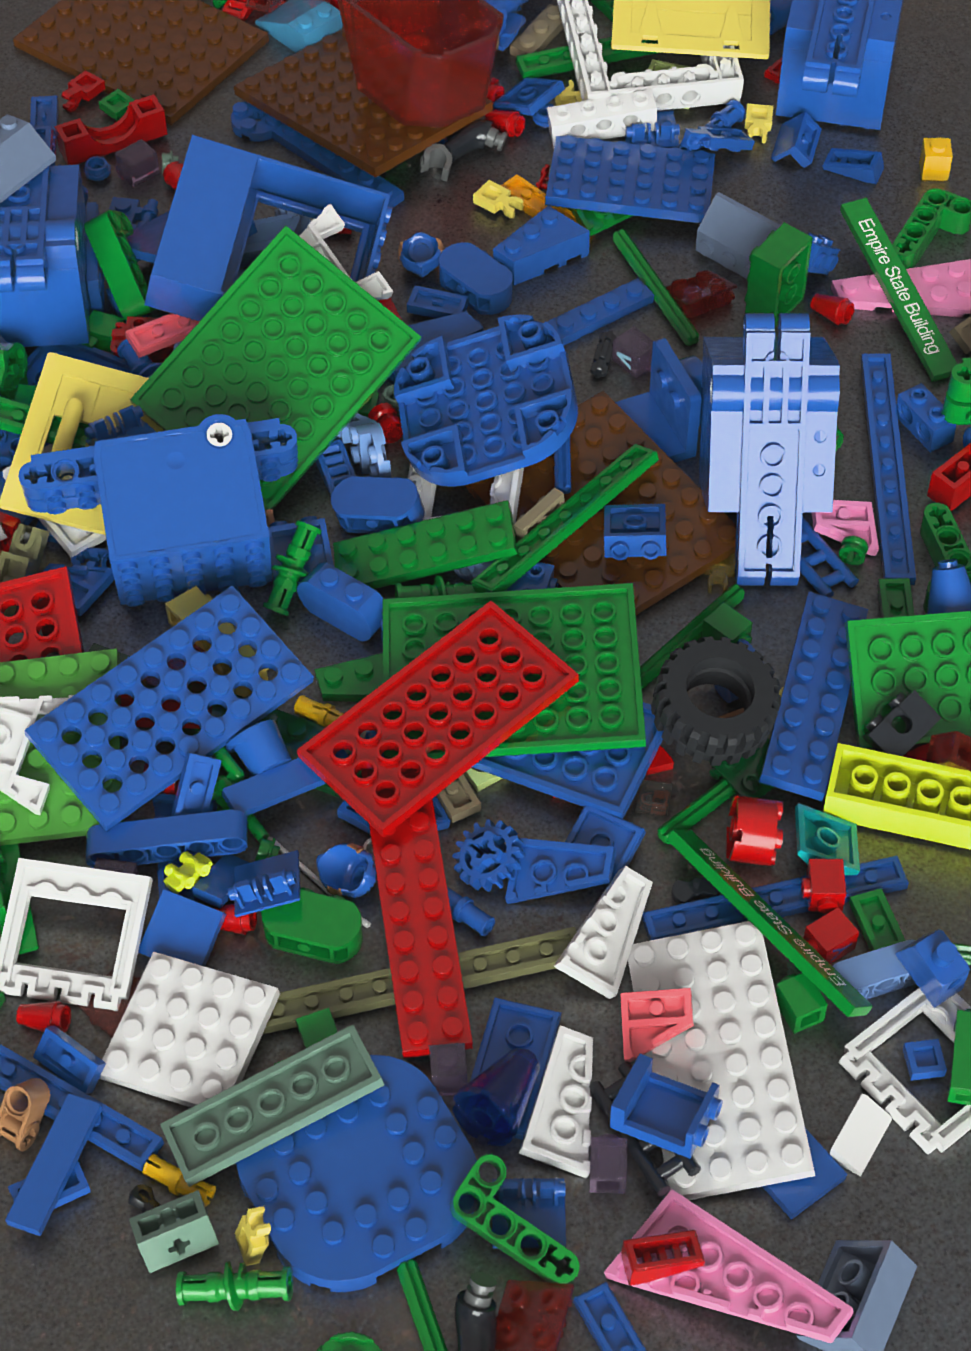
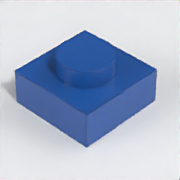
[903,1039,947,1081]

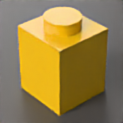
[919,138,953,181]

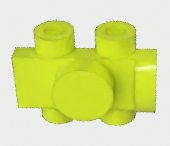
[163,851,213,894]

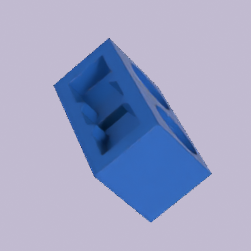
[896,383,956,453]

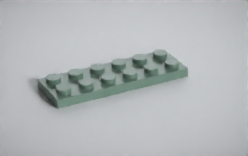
[160,1024,384,1187]

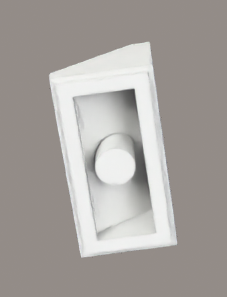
[830,1093,892,1176]

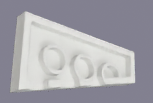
[519,1025,593,1178]

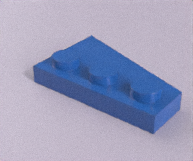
[505,838,616,904]

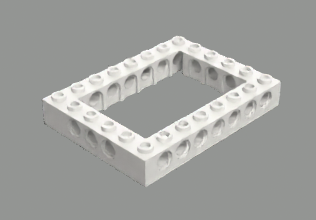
[557,0,744,111]

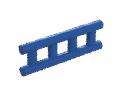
[767,516,859,598]

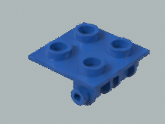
[625,111,680,148]
[84,405,156,446]
[227,850,301,917]
[492,1178,566,1248]

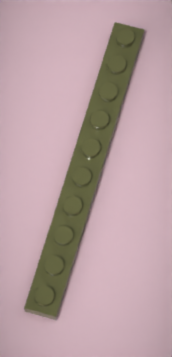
[262,927,576,1035]

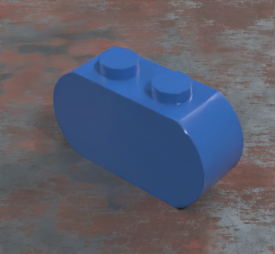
[439,242,513,315]
[331,476,425,534]
[297,562,383,642]

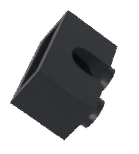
[862,690,941,757]

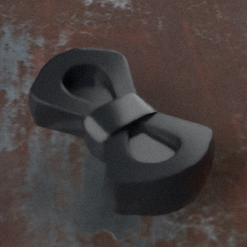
[671,877,720,904]
[128,1184,161,1213]

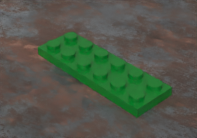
[333,500,517,589]

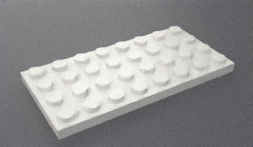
[628,921,815,1200]

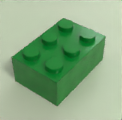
[744,222,813,327]

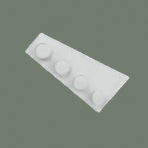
[554,866,653,999]

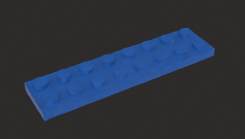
[759,592,868,801]

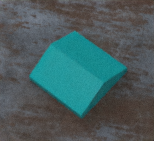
[795,803,860,876]

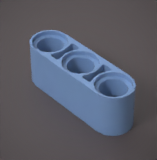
[832,940,916,1000]

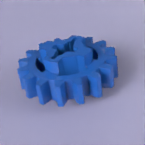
[452,819,525,892]

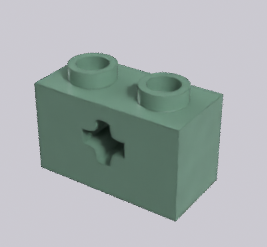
[129,1190,219,1273]

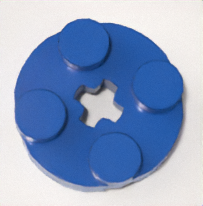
[231,101,283,142]

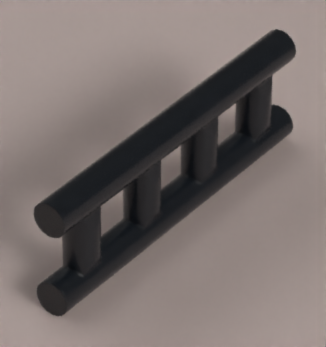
[589,1062,701,1196]

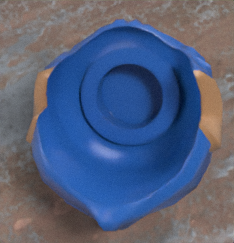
[398,232,444,278]
[316,843,377,899]

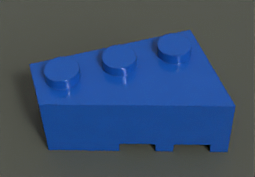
[493,205,590,286]

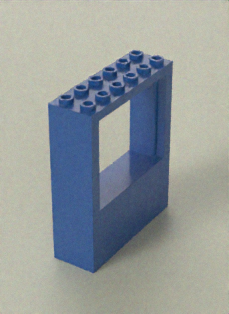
[144,135,393,321]

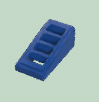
[822,148,884,184]
[315,439,355,497]

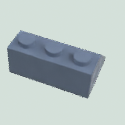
[0,114,56,203]
[695,192,781,279]
[796,1240,917,1351]

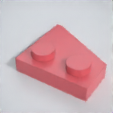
[620,988,694,1062]

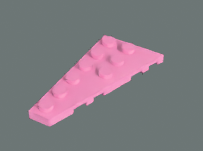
[831,259,971,318]
[604,1189,854,1343]

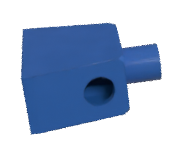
[895,929,970,1008]

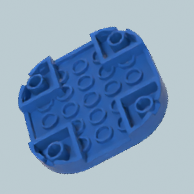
[394,314,578,487]
[236,1055,477,1292]

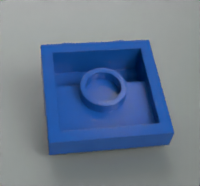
[604,504,667,560]
[268,516,334,584]

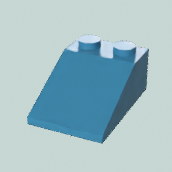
[255,0,343,53]

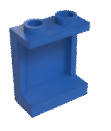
[610,1054,723,1159]

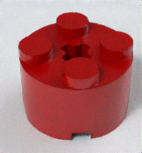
[726,796,783,866]

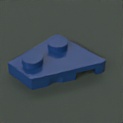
[42,563,114,617]

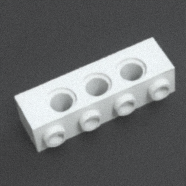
[547,89,657,149]

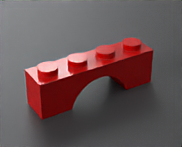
[55,94,168,165]

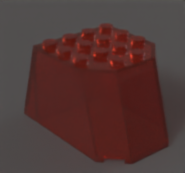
[337,0,504,128]

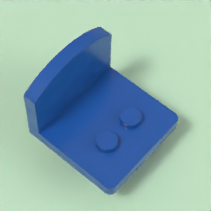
[615,338,702,463]

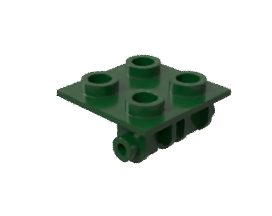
[709,738,774,798]

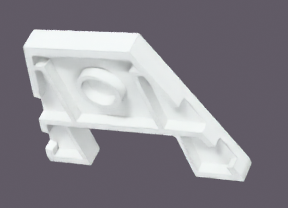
[300,204,393,300]
[0,695,74,815]

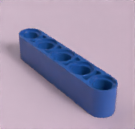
[85,810,247,869]

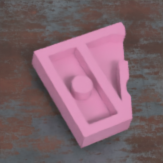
[811,500,879,556]

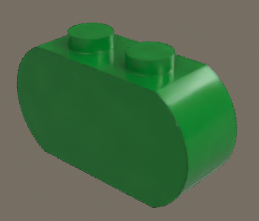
[261,887,363,964]

